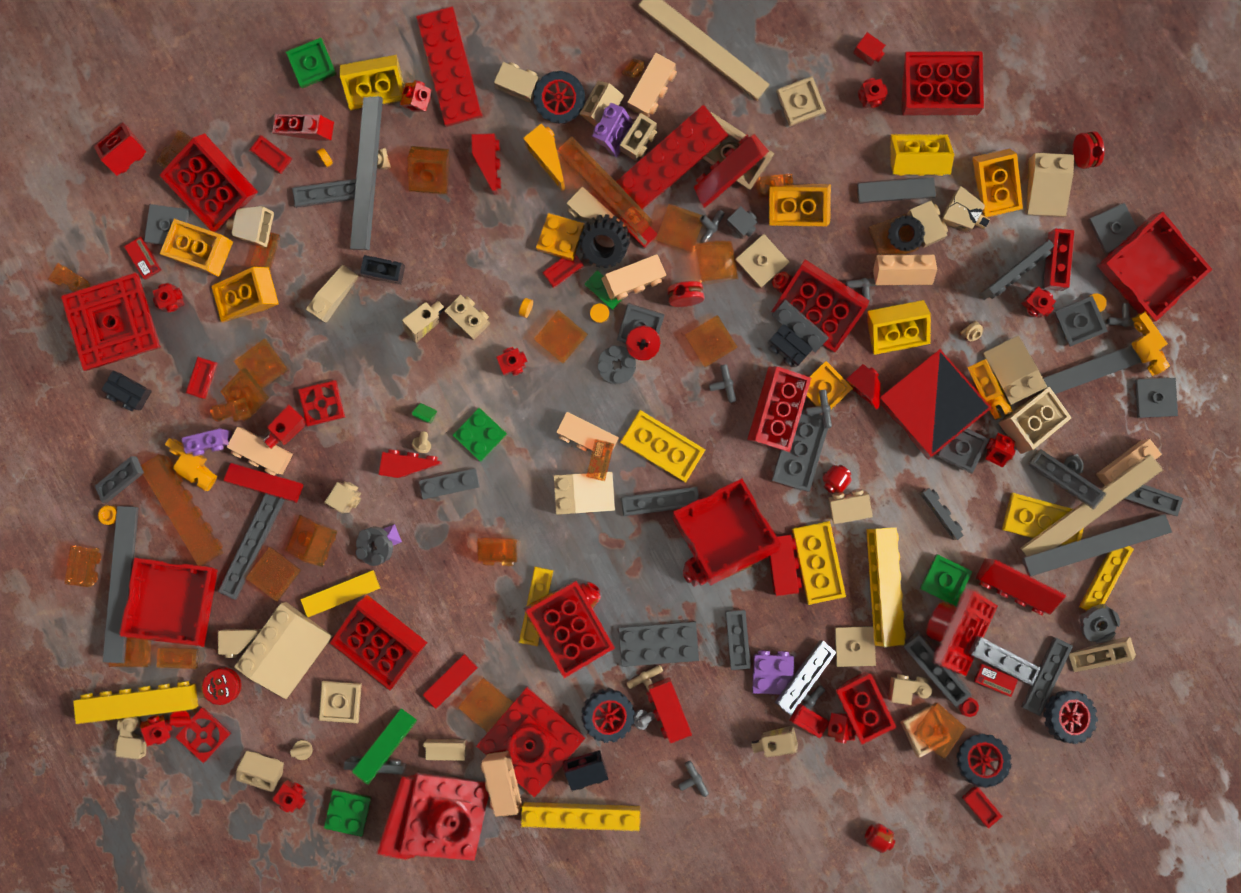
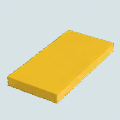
[620,410,705,483]
[1002,493,1084,546]
[792,521,846,605]

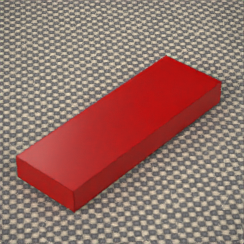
[423,654,478,709]

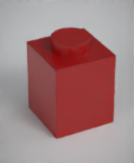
[853,32,886,66]

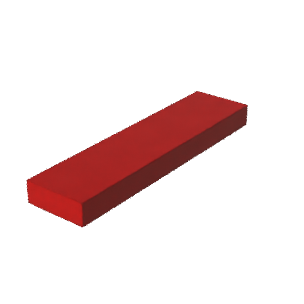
[223,463,304,503]

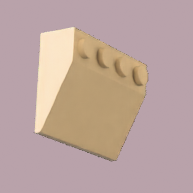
[234,602,333,699]

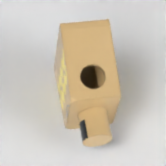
[402,301,445,343]
[752,726,798,757]

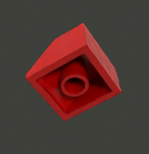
[94,122,146,176]

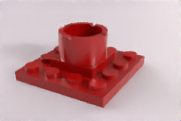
[61,273,161,371]
[927,588,998,676]
[476,686,586,798]
[398,773,489,861]

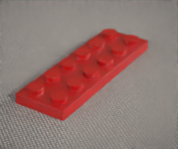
[416,6,482,127]
[616,104,729,211]

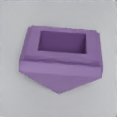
[384,524,402,546]

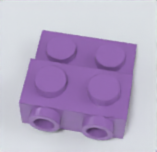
[592,103,634,157]
[182,429,232,457]
[752,650,794,694]

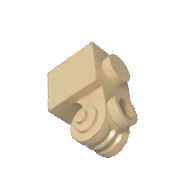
[888,674,932,705]
[114,716,147,759]

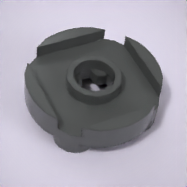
[598,345,636,384]
[356,526,393,566]
[1079,604,1120,643]

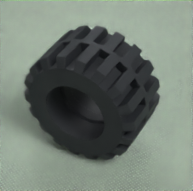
[579,214,630,268]

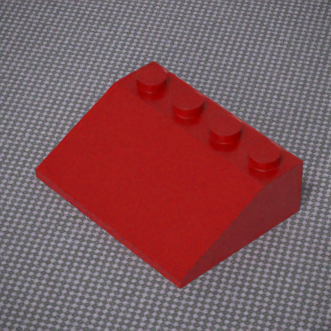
[902,51,984,115]
[160,133,258,232]
[771,259,870,353]
[524,581,615,678]
[330,595,428,691]

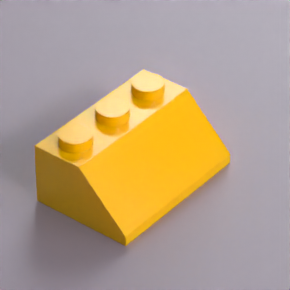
[340,55,404,110]
[890,134,954,176]
[867,300,931,355]

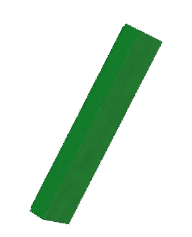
[352,708,417,785]

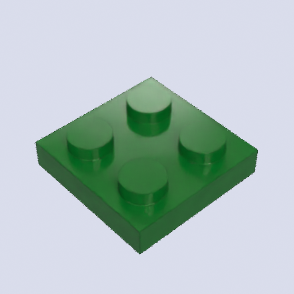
[286,38,337,89]
[453,408,507,462]
[920,554,973,606]
[324,789,372,837]

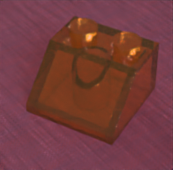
[407,146,450,194]
[694,241,738,285]
[285,515,338,567]
[477,538,519,566]

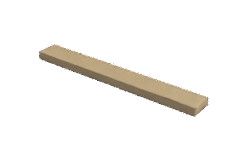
[639,0,770,101]
[1021,453,1163,557]

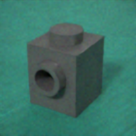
[726,206,757,239]

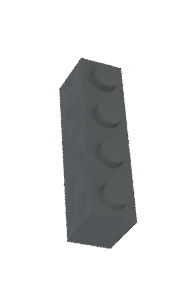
[904,630,971,707]

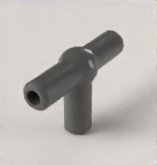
[700,210,725,245]
[846,278,880,302]
[1106,303,1134,327]
[709,364,736,403]
[806,389,832,429]
[802,685,825,709]
[678,761,709,797]

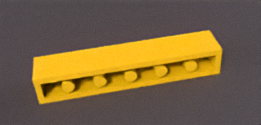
[866,528,906,647]
[73,681,199,724]
[521,802,640,831]

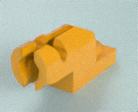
[1131,312,1170,376]
[967,359,1013,420]
[165,438,217,491]

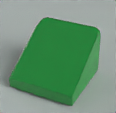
[412,403,437,423]

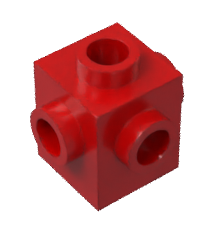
[858,78,887,108]
[400,80,432,112]
[153,283,184,313]
[1021,286,1056,318]
[496,347,528,376]
[985,433,1016,468]
[683,557,708,587]
[828,713,856,743]
[140,714,173,747]
[273,780,307,813]

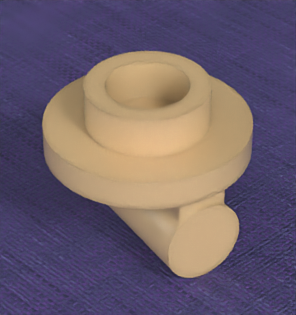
[377,148,391,169]
[960,320,983,341]
[412,432,431,453]
[290,740,313,760]

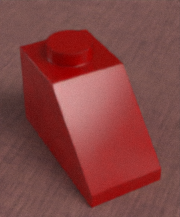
[846,364,881,410]

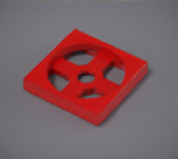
[298,380,346,427]
[175,707,231,763]

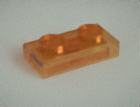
[157,647,199,669]

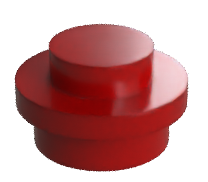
[959,697,979,717]

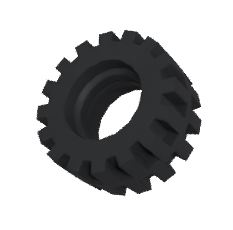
[888,216,925,251]

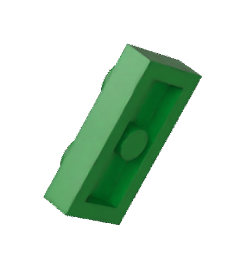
[584,270,623,311]

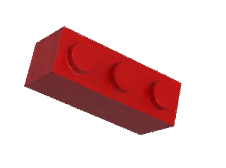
[1043,228,1075,291]
[769,535,802,596]
[646,677,692,744]

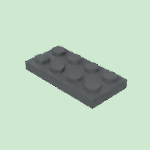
[979,240,1054,300]
[772,409,828,492]
[619,621,699,667]

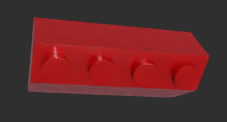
[693,134,769,208]
[747,366,811,452]
[975,558,1066,616]
[377,775,416,860]

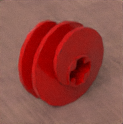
[626,326,661,361]

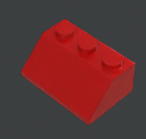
[836,672,896,745]

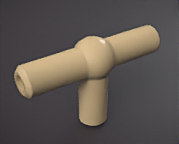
[626,665,663,692]

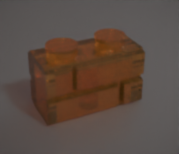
[64,545,101,587]

